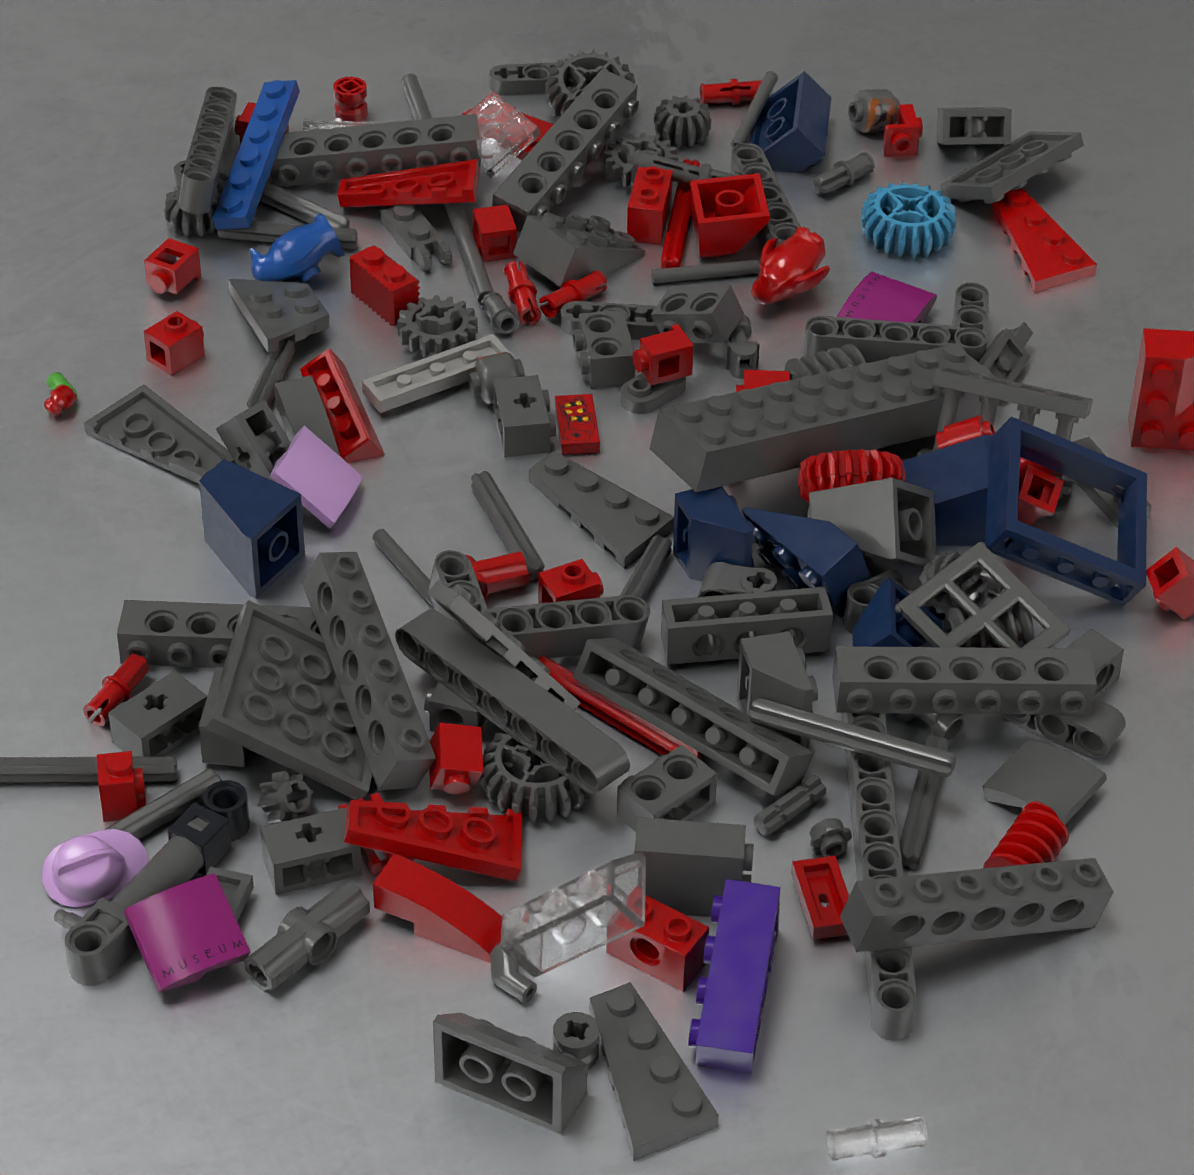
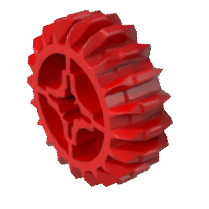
[797,449,906,503]

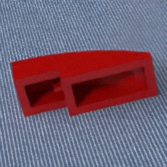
[373,853,515,963]

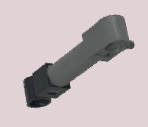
[54,780,250,986]

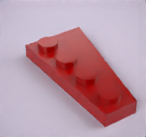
[991,188,1097,293]
[344,800,522,882]

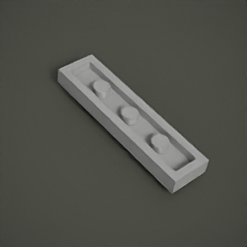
[362,334,512,413]

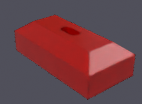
[791,855,849,940]

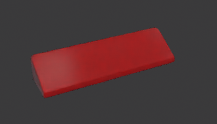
[300,348,385,463]

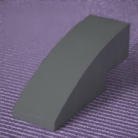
[274,376,340,456]

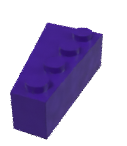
[688,879,780,1074]

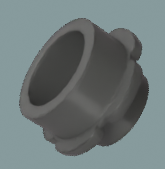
[810,818,852,857]

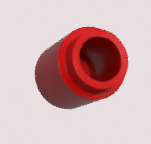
[936,415,996,449]

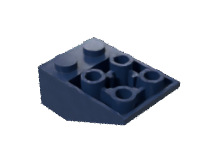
[742,507,872,618]

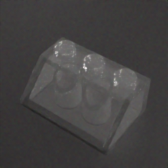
[500,852,646,978]

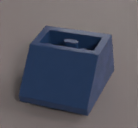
[673,486,756,582]

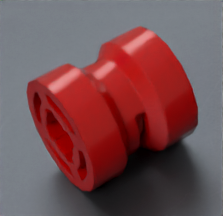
[333,77,368,124]

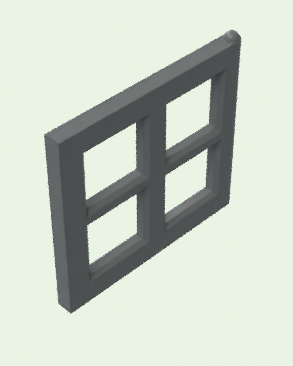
[895,542,1071,648]

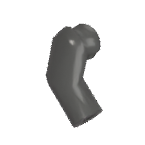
[490,941,537,1003]

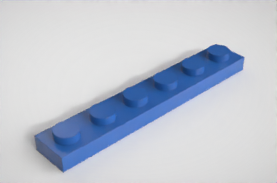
[212,80,300,230]

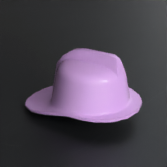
[41,829,148,908]

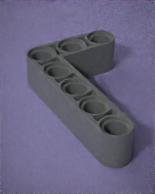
[803,283,989,363]
[429,550,650,659]

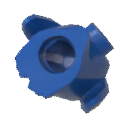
[250,213,345,282]

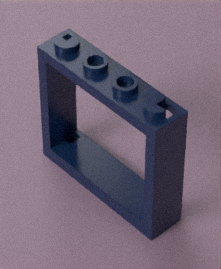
[985,416,1147,606]

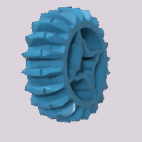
[861,181,956,258]

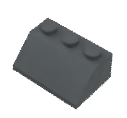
[433,1013,588,1134]

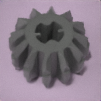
[654,95,711,148]
[164,186,221,237]
[919,550,990,615]

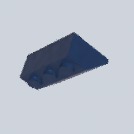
[749,71,831,173]

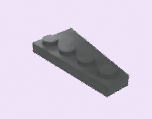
[83,384,237,484]
[529,451,674,569]
[427,581,580,711]
[589,982,719,1161]

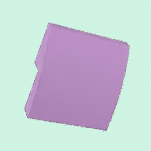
[269,425,363,528]

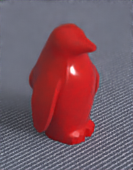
[751,227,830,306]

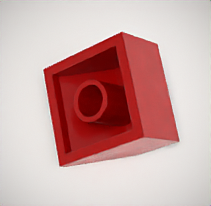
[690,173,770,258]

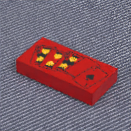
[555,394,600,455]

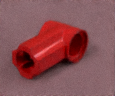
[465,551,529,600]

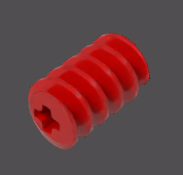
[983,801,1069,869]

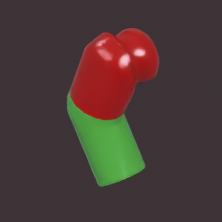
[44,372,77,417]

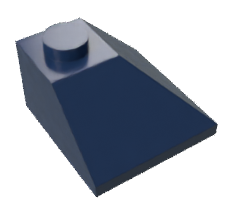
[852,577,943,647]

